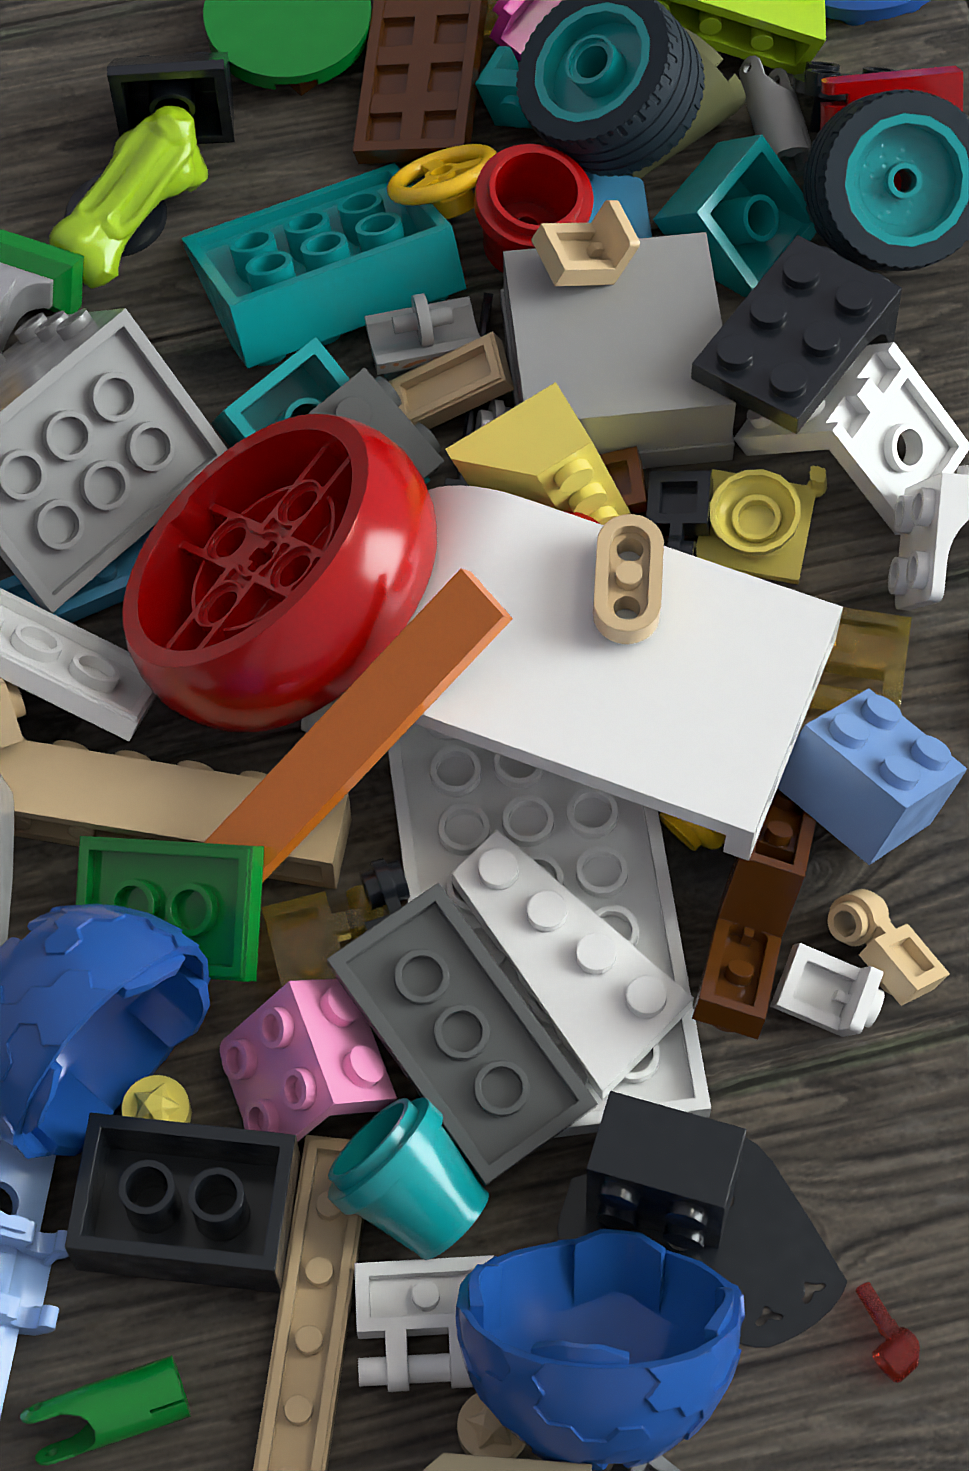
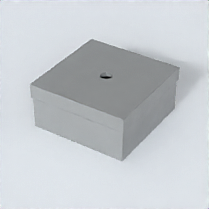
[500,232,736,469]

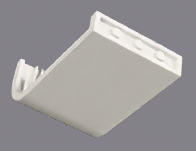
[301,485,843,861]

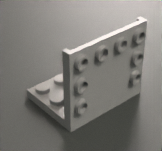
[0,308,228,613]

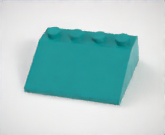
[181,163,467,369]

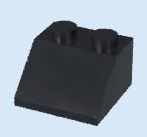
[107,52,235,144]

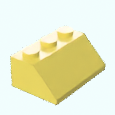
[445,382,630,525]

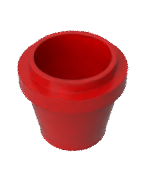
[474,144,594,273]

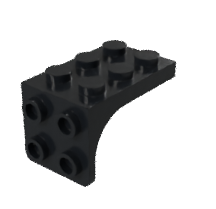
[691,235,902,434]

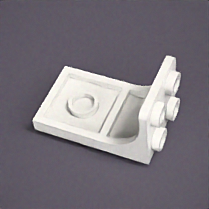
[888,465,969,611]

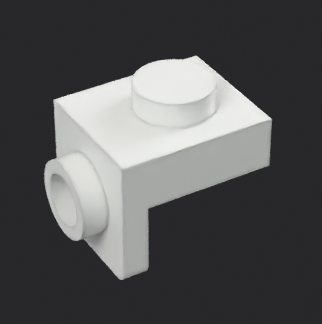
[770,943,884,1037]

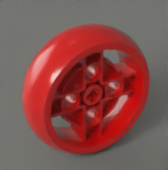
[122,414,437,732]

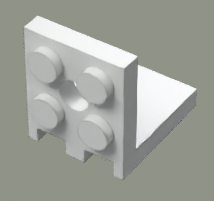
[734,342,969,535]

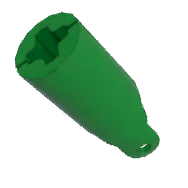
[20,1355,191,1465]

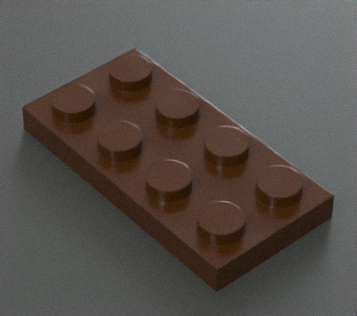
[353,0,488,164]

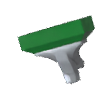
[0,229,84,353]

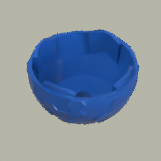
[0,904,211,1159]
[455,1229,745,1471]

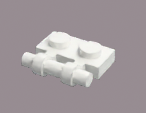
[354,1255,494,1392]

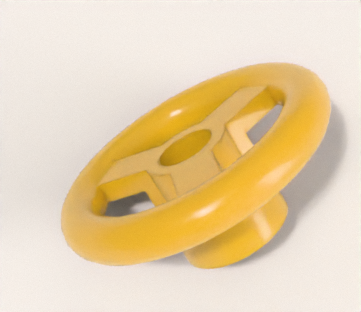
[387,144,497,219]

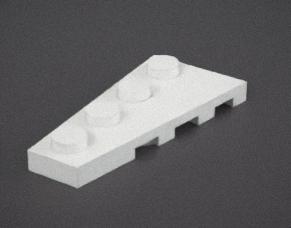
[452,829,694,1100]

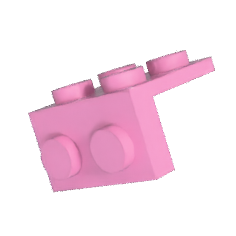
[220,979,397,1142]

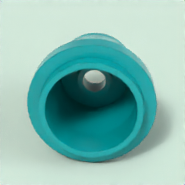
[328,1097,489,1260]

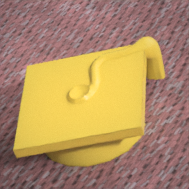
[696,465,827,585]

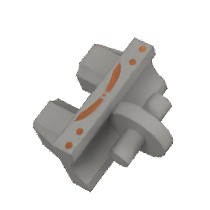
[365,293,480,381]

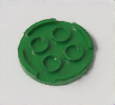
[203,0,372,89]

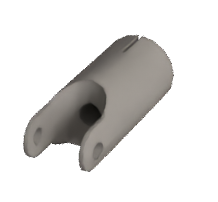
[739,55,812,179]

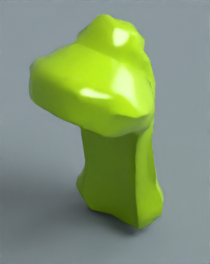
[49,106,208,289]

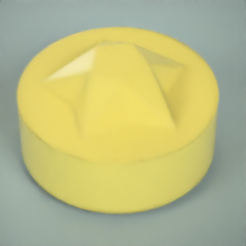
[122,1075,192,1123]

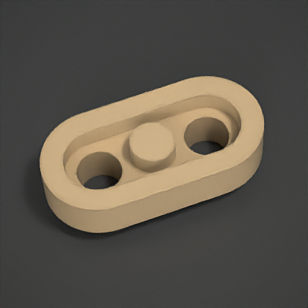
[593,514,664,644]

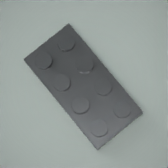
[327,883,598,1187]

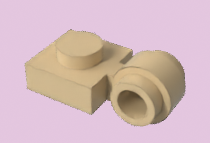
[827,889,950,1006]

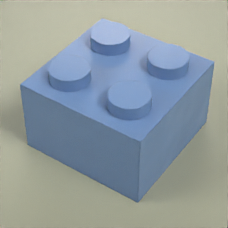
[778,688,967,865]

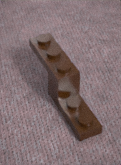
[692,788,816,1040]

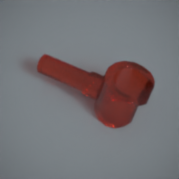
[855,1282,920,1383]

